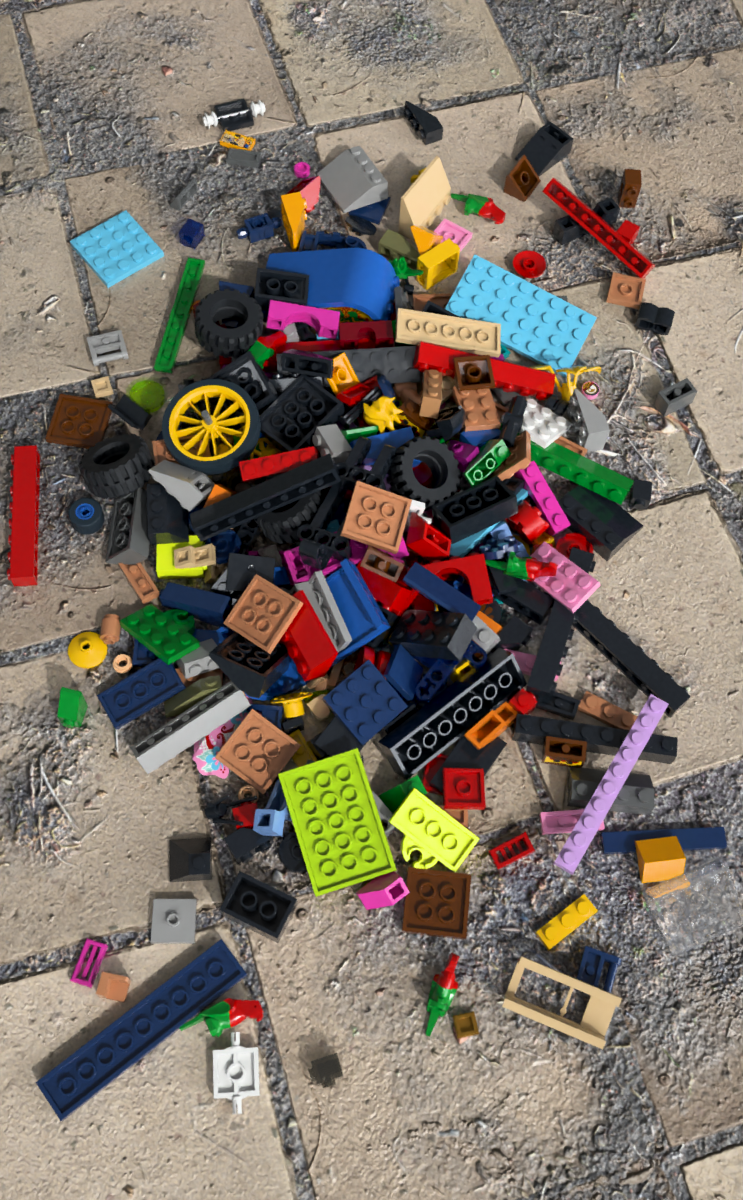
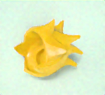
[363,396,403,434]

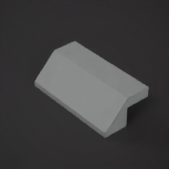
[288,570,352,652]

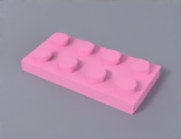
[530,541,600,613]

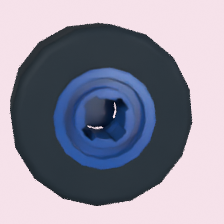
[68,497,105,535]

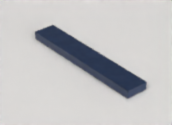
[601,827,727,854]

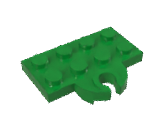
[120,604,200,665]

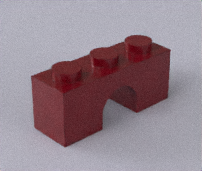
[339,320,394,349]

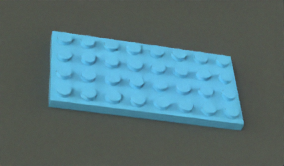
[445,254,597,378]

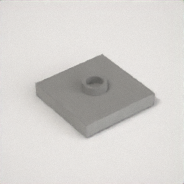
[151,899,197,944]

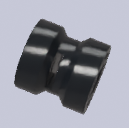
[545,394,569,416]

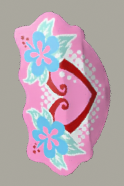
[192,696,262,779]

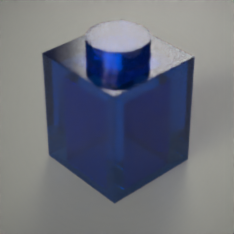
[179,218,205,249]

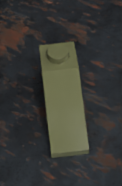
[378,229,420,270]
[164,675,222,718]

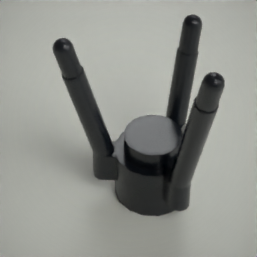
[205,794,258,826]

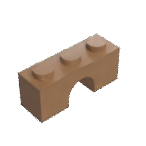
[419,370,442,419]

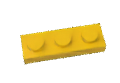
[535,894,598,951]

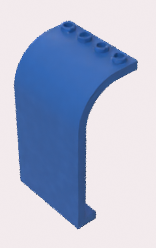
[261,248,400,321]
[216,559,390,701]

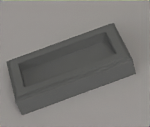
[226,148,261,168]

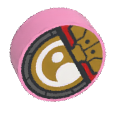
[581,382,600,400]

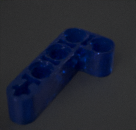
[415,640,487,702]

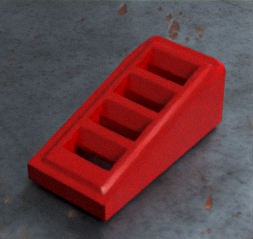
[489,832,536,870]

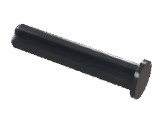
[338,386,383,429]

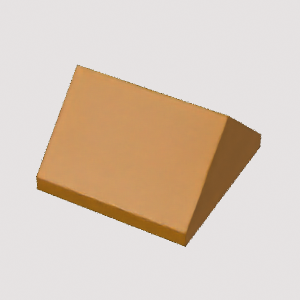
[411,225,443,256]
[326,352,360,398]
[635,836,686,883]

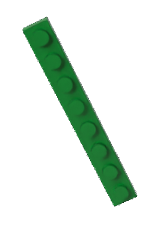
[154,258,205,374]

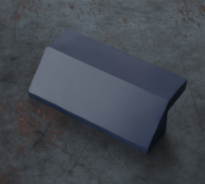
[402,562,482,621]

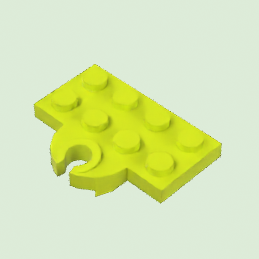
[388,788,479,872]

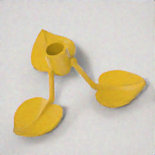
[528,365,601,401]

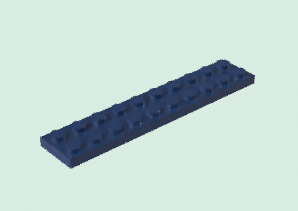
[36,939,247,1121]

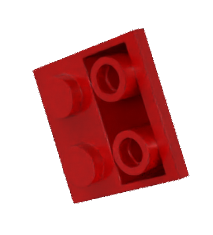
[406,512,451,562]

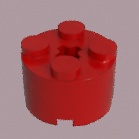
[505,500,550,545]

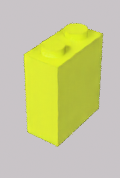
[156,535,208,579]

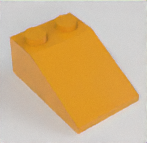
[281,192,307,252]

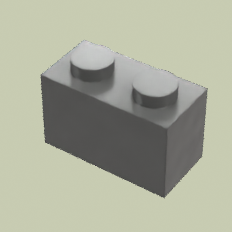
[654,378,697,417]

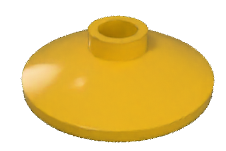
[68,632,108,669]

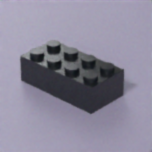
[431,476,518,544]
[389,609,477,661]

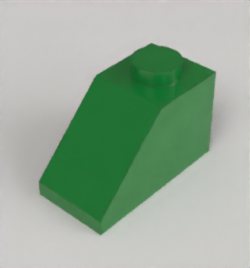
[57,687,88,728]
[378,775,427,812]

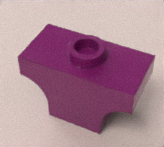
[446,440,480,472]

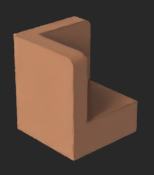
[96,972,131,1002]

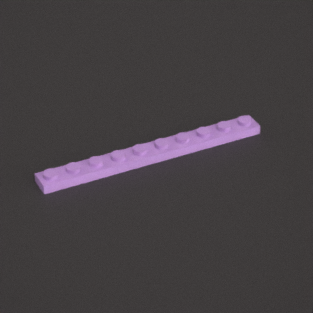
[554,694,669,875]

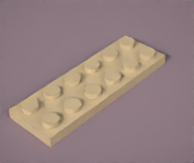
[395,308,501,358]

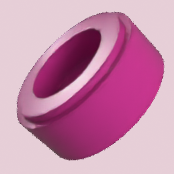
[294,162,310,178]

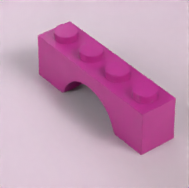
[266,300,340,339]
[513,461,571,536]

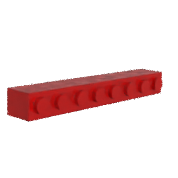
[542,178,656,279]
[413,342,556,400]
[7,445,40,587]

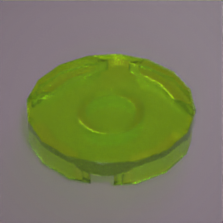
[129,380,165,413]

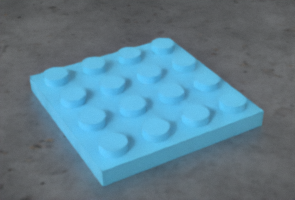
[70,210,164,288]

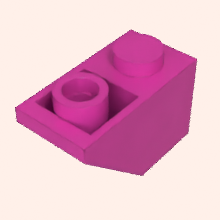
[356,871,410,910]

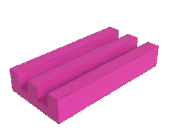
[70,938,108,989]

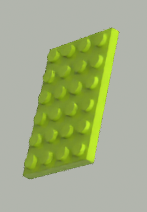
[278,748,397,897]

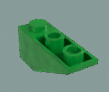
[463,439,511,487]

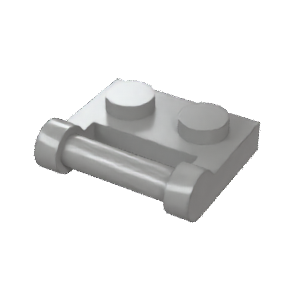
[87,330,129,367]

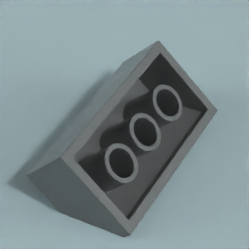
[105,488,150,565]
[567,767,654,815]

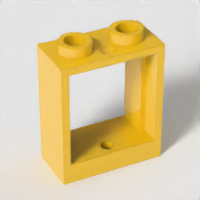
[416,238,460,290]

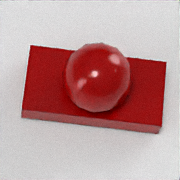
[337,383,373,409]

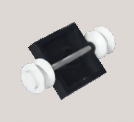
[202,99,266,132]

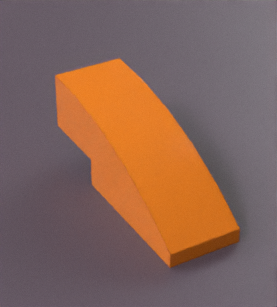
[464,702,519,750]

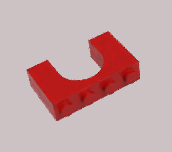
[239,446,320,484]
[407,552,493,611]

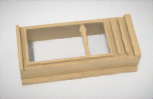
[502,956,622,1049]

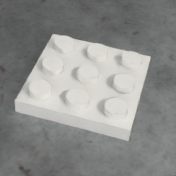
[500,397,572,449]

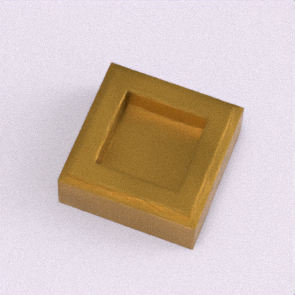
[452,1011,479,1039]

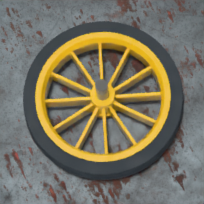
[162,379,261,475]

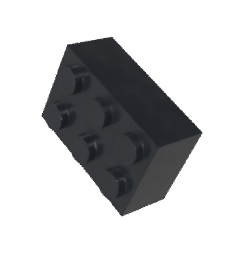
[219,871,298,943]

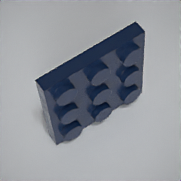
[322,660,408,746]

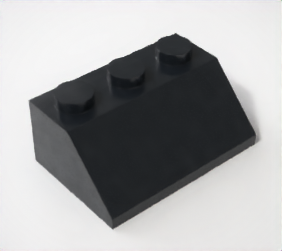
[147,483,189,545]

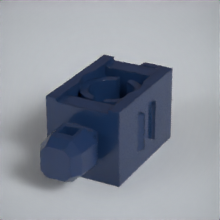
[236,213,282,243]

